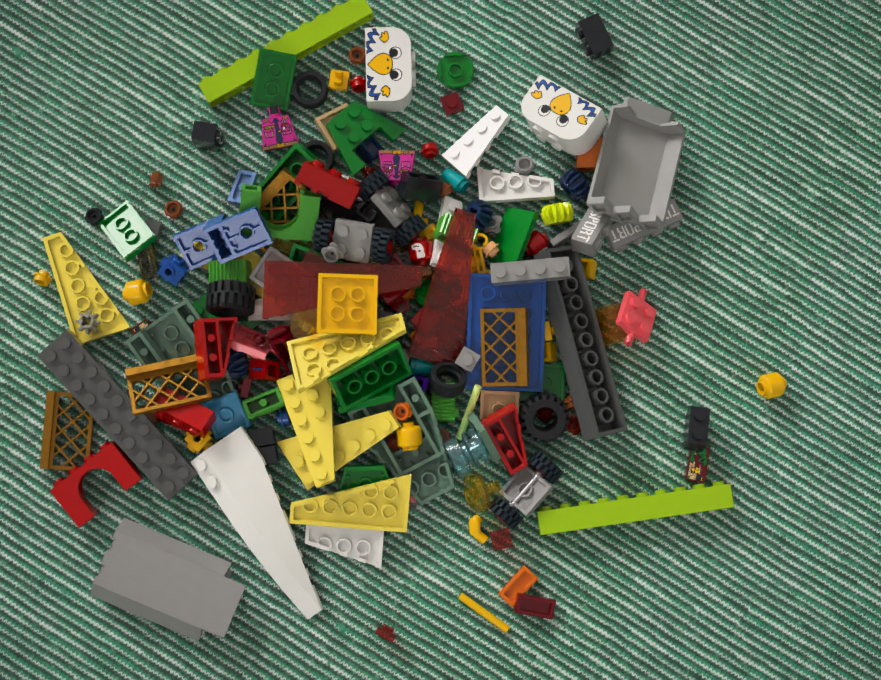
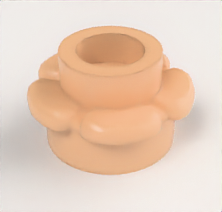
[482,241,500,258]

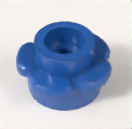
[277,408,291,427]

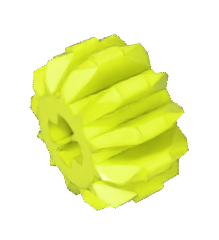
[541,202,574,226]

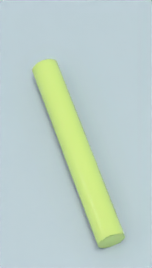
[456,384,482,440]

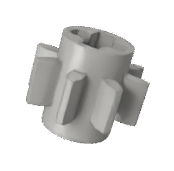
[75,310,102,335]

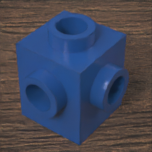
[157,253,190,286]

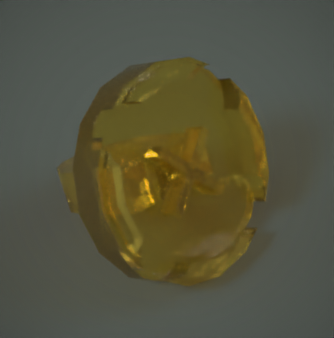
[290,306,319,339]
[464,473,502,513]

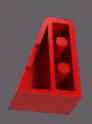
[294,159,363,209]
[193,317,238,381]
[152,387,216,438]
[480,402,528,475]

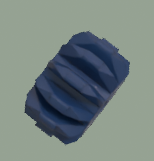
[559,169,590,202]
[462,199,495,232]
[227,348,248,379]

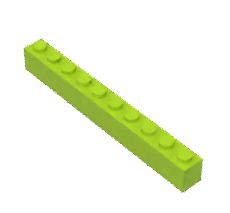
[198,0,374,108]
[536,481,734,535]

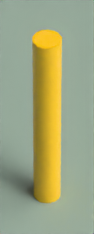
[458,592,510,633]

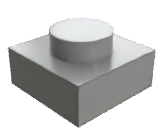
[454,346,481,372]

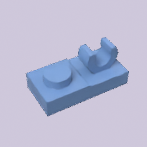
[227,170,258,208]

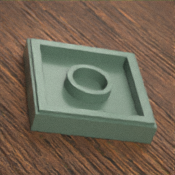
[468,412,501,462]

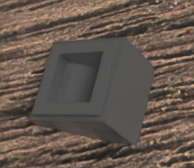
[145,219,164,243]

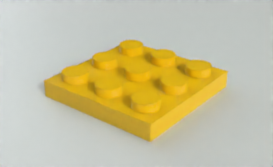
[316,273,378,335]

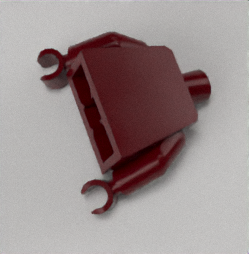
[253,324,308,378]

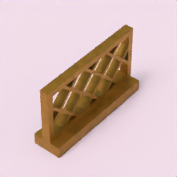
[260,167,308,253]
[480,308,530,387]
[125,354,212,416]
[40,390,93,470]

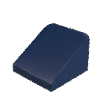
[356,136,385,165]

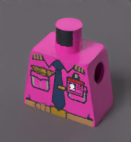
[262,106,299,152]
[379,150,415,195]

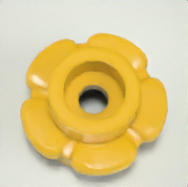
[33,270,52,287]

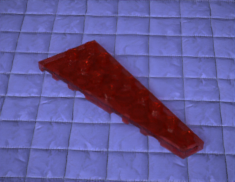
[407,208,476,364]
[262,261,422,319]

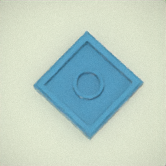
[200,390,252,440]

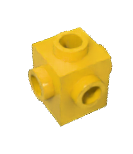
[184,430,215,453]

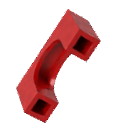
[50,441,144,528]

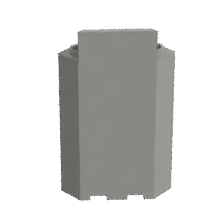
[586,97,686,232]
[90,518,246,641]

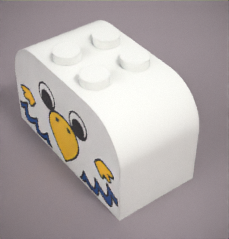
[365,27,416,112]
[521,75,607,155]

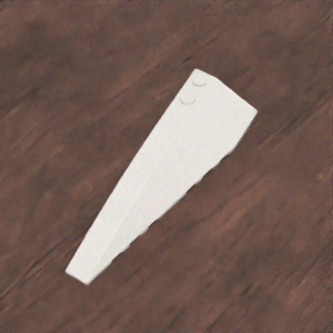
[191,426,323,619]

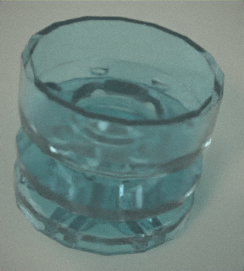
[443,428,490,479]

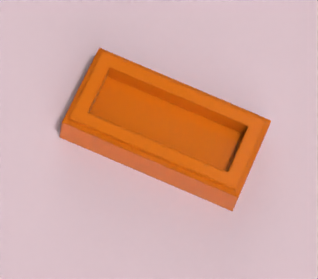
[498,565,539,607]

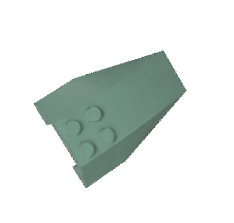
[125,297,235,404]
[347,376,455,505]

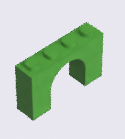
[239,184,321,243]

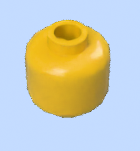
[122,279,153,306]
[756,372,787,399]
[396,421,423,451]

